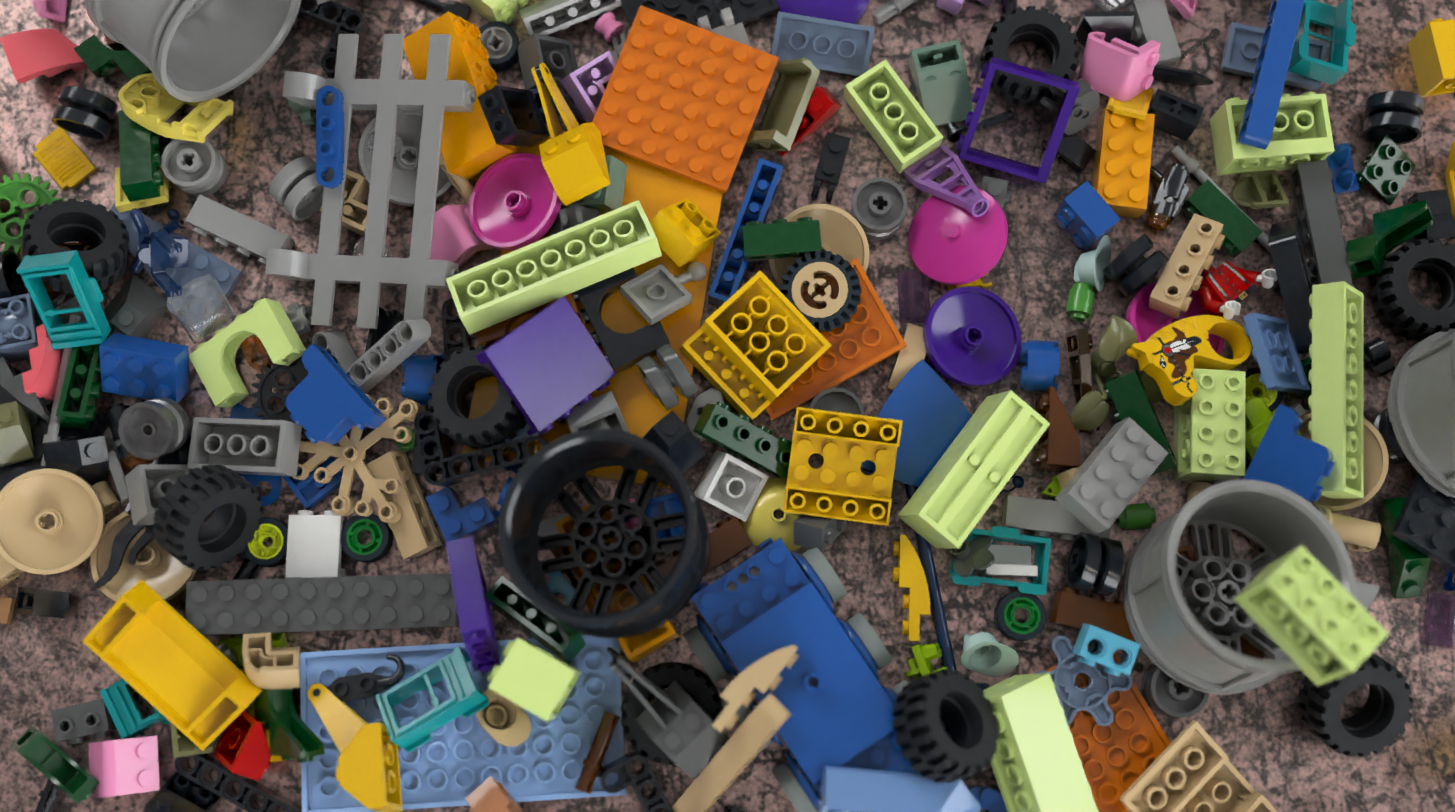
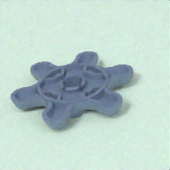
[1035,636,1133,727]

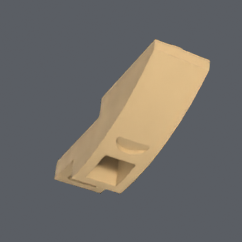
[712,644,799,732]

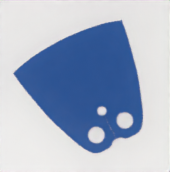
[861,359,972,487]

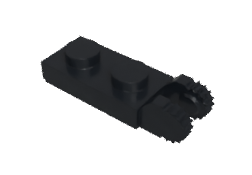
[811,132,851,202]

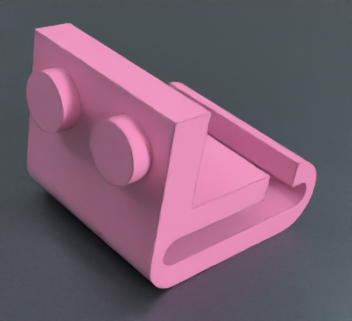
[1078,32,1161,101]
[409,204,493,268]
[89,735,160,797]

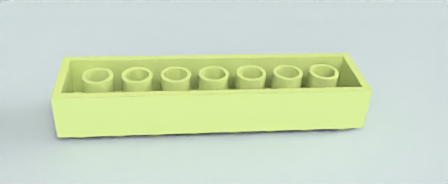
[446,200,662,335]
[1308,281,1364,499]

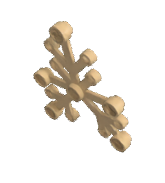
[292,394,422,524]

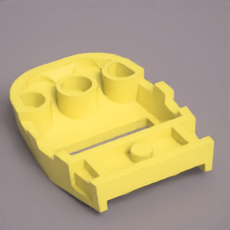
[118,73,233,143]

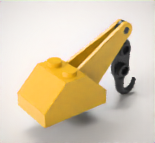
[531,63,611,206]
[307,654,405,812]

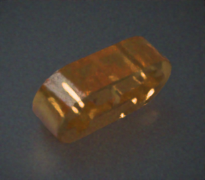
[240,336,272,372]

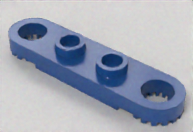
[316,85,344,189]

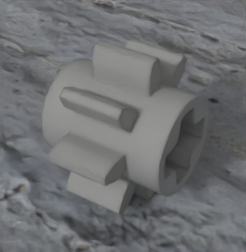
[285,302,312,335]

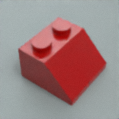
[213,709,272,781]

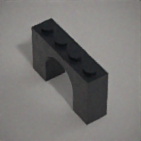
[572,268,671,374]

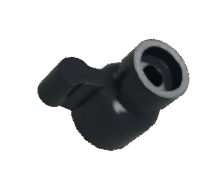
[1364,337,1395,377]

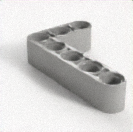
[312,318,431,394]

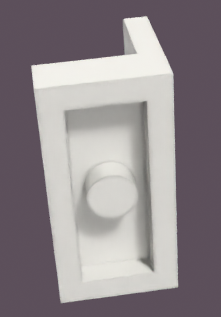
[979,545,1038,578]

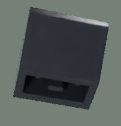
[144,771,222,812]

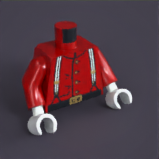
[1195,261,1278,320]

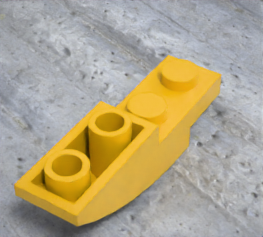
[892,535,931,642]

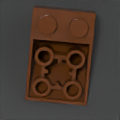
[1034,386,1080,472]

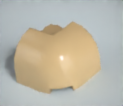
[242,632,300,690]

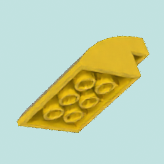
[679,271,832,421]

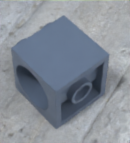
[0,293,43,363]

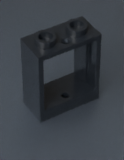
[478,85,550,147]

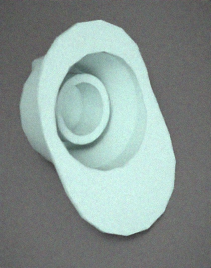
[1073,235,1111,292]
[960,632,1019,677]

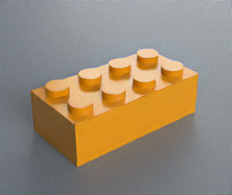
[1092,108,1155,218]

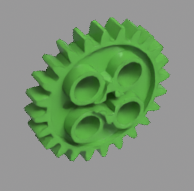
[0,173,64,254]

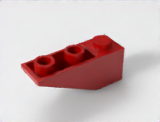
[778,86,842,157]

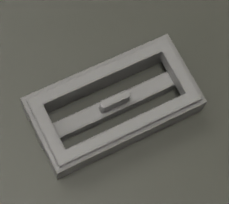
[108,451,129,507]

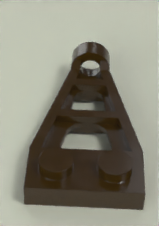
[1065,328,1100,433]

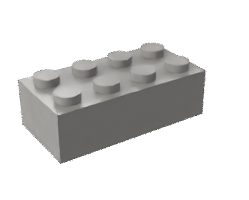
[187,417,302,477]
[1055,417,1168,534]

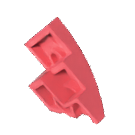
[0,29,87,84]
[22,324,64,401]

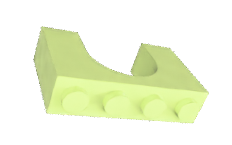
[189,298,306,408]

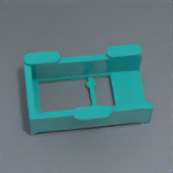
[1288,0,1356,85]
[16,250,111,350]
[949,526,1051,595]
[375,646,489,752]
[99,679,170,739]

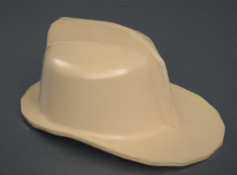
[475,689,531,747]

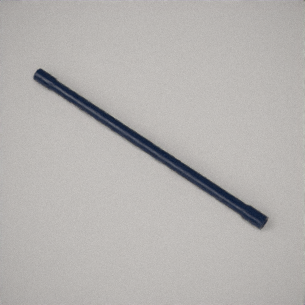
[905,484,957,671]

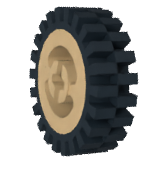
[780,250,861,333]

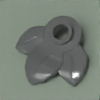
[949,536,995,577]

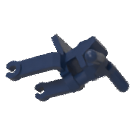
[130,208,188,297]

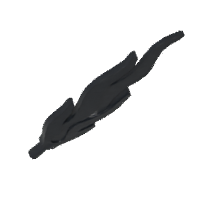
[93,436,191,589]

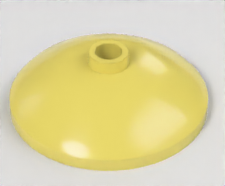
[740,478,802,552]

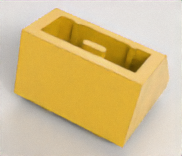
[650,198,722,267]

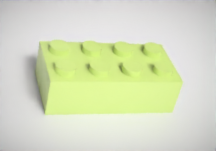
[843,59,943,174]

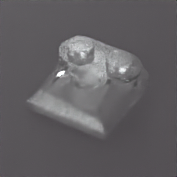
[167,274,237,344]

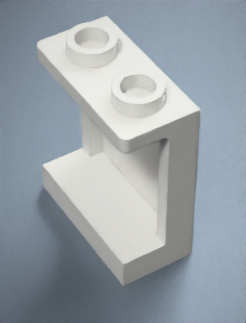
[285,510,347,578]

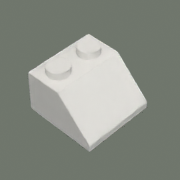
[694,450,769,522]

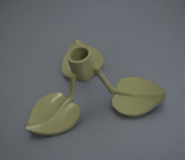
[1069,315,1163,430]

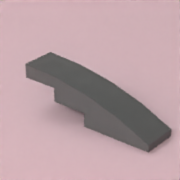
[0,357,51,424]

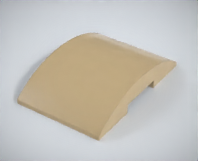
[1119,720,1278,812]

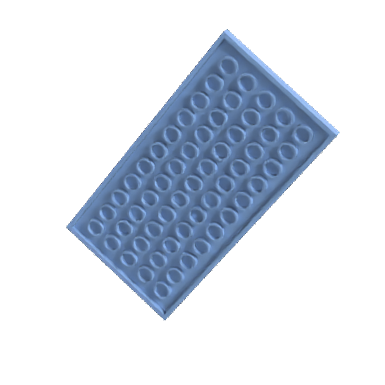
[300,635,627,812]

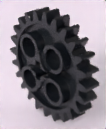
[250,356,308,435]

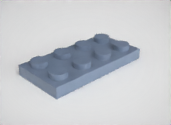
[771,11,875,76]
[1220,22,1328,91]

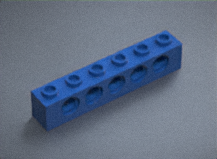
[708,158,783,307]

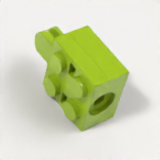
[1245,397,1302,464]

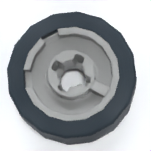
[479,22,520,72]

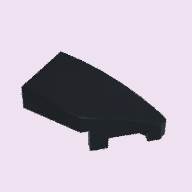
[1042,136,1097,172]

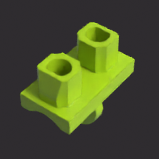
[904,643,947,680]

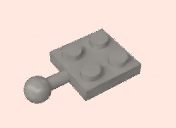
[620,261,707,325]

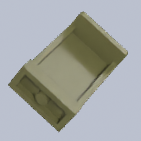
[746,57,821,152]

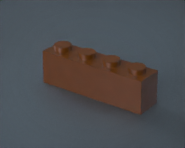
[654,517,753,588]

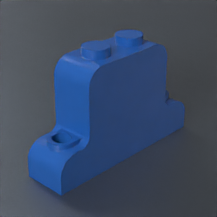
[285,344,387,444]
[1243,404,1335,503]

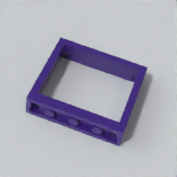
[956,57,1080,184]
[445,536,501,672]

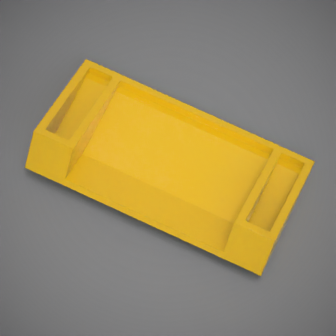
[82,580,262,751]

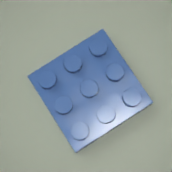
[1243,313,1310,394]

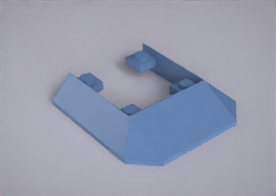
[819,766,981,812]

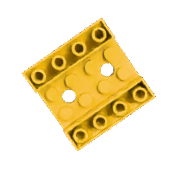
[783,407,903,526]

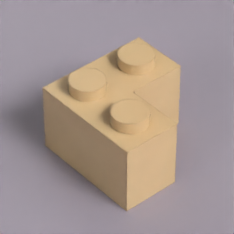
[319,169,369,237]

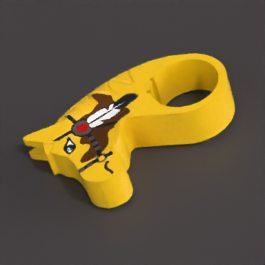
[1125,315,1252,406]

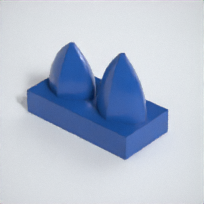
[1325,143,1360,195]

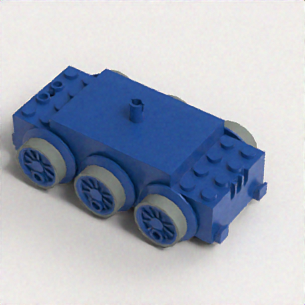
[683,537,921,812]

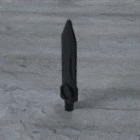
[1152,65,1214,86]

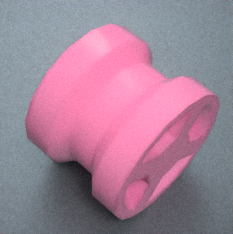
[594,12,625,43]

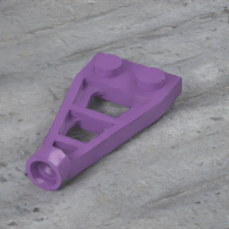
[903,145,989,217]

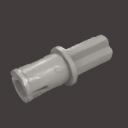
[872,0,917,24]

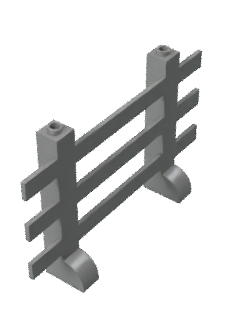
[265,34,476,329]

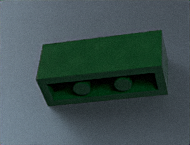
[1182,179,1262,259]
[741,217,822,261]

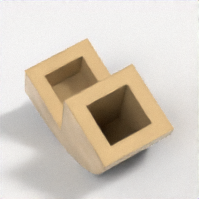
[887,323,926,390]

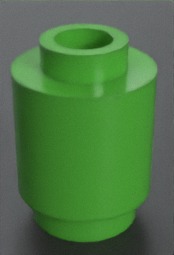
[1066,283,1095,322]
[1116,503,1156,530]

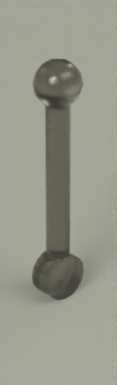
[1180,28,1220,60]

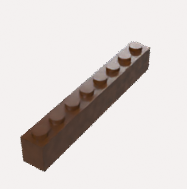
[1049,587,1265,660]

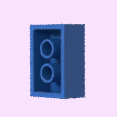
[99,333,190,403]

